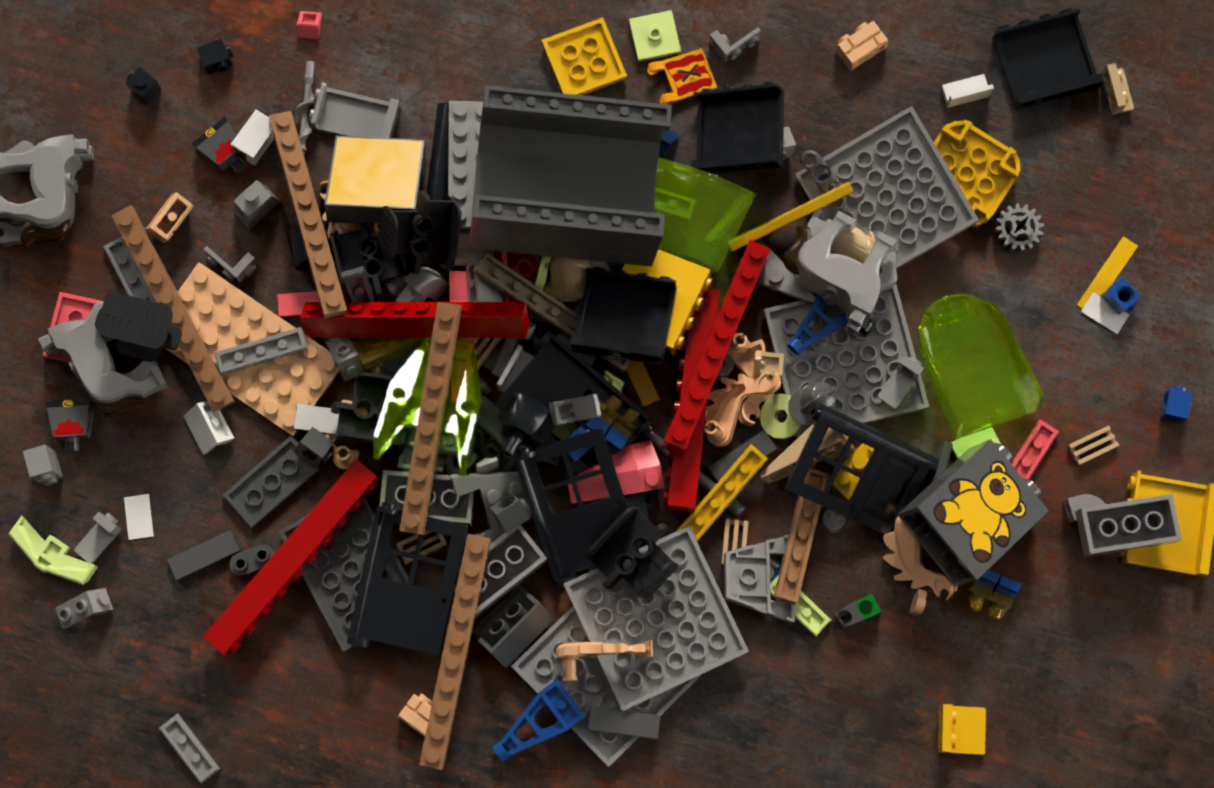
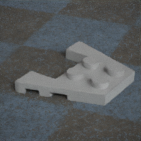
[450,471,533,543]
[724,534,795,624]

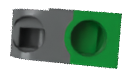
[834,594,881,629]

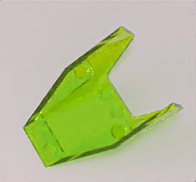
[373,338,481,476]

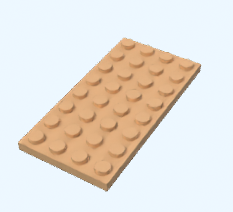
[165,262,340,437]

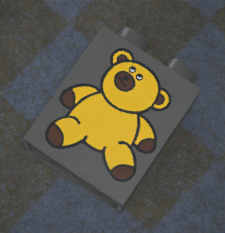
[898,439,1049,587]

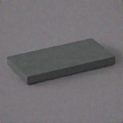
[222,435,322,530]

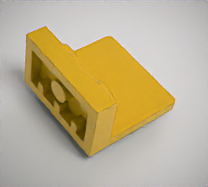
[938,704,986,755]

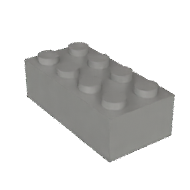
[380,470,476,527]
[1075,494,1182,557]
[454,525,548,618]

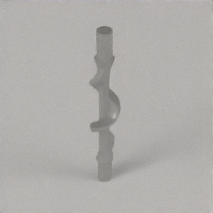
[295,61,315,158]

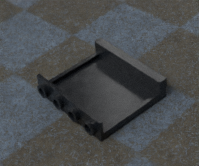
[992,8,1104,110]
[691,81,784,175]
[570,267,677,365]

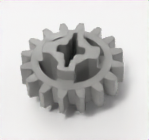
[994,203,1044,253]

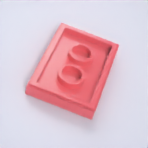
[43,292,104,363]

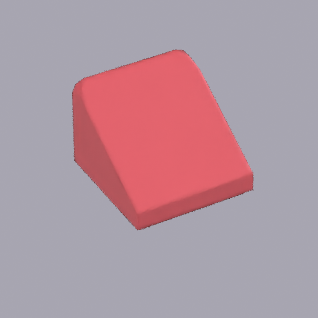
[297,11,322,39]

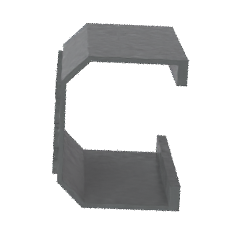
[469,85,672,267]

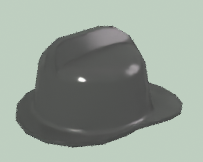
[788,381,836,425]

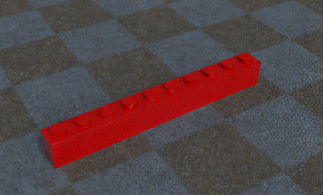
[661,240,770,456]
[663,289,720,514]
[300,302,530,338]
[203,459,379,656]

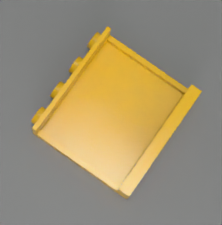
[622,249,713,356]
[1119,471,1214,577]

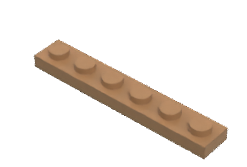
[773,468,829,604]

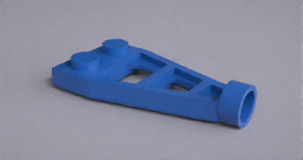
[786,296,848,356]
[492,679,586,762]

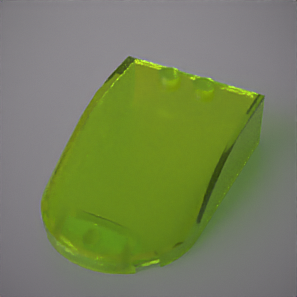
[654,158,756,280]
[918,293,1044,440]

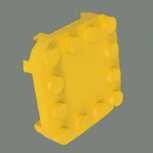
[934,120,1021,228]

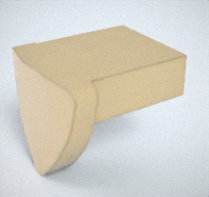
[753,350,784,377]

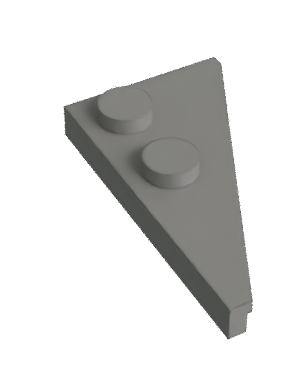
[756,239,816,305]

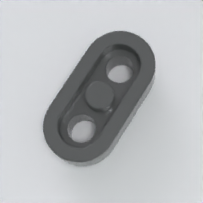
[230,544,275,577]

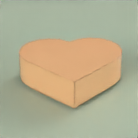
[908,588,927,617]

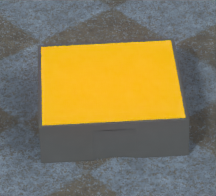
[324,136,426,224]

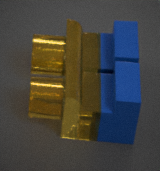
[584,395,640,450]
[968,570,1022,621]

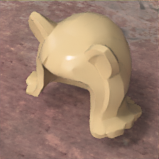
[830,227,875,264]
[544,257,590,303]

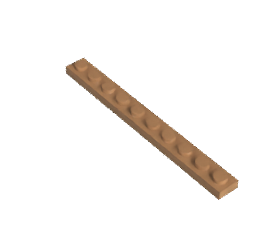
[269,111,347,318]
[111,205,235,413]
[399,302,462,535]
[419,534,491,770]

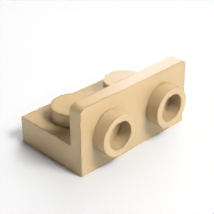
[1101,63,1134,115]

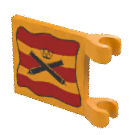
[647,48,717,105]

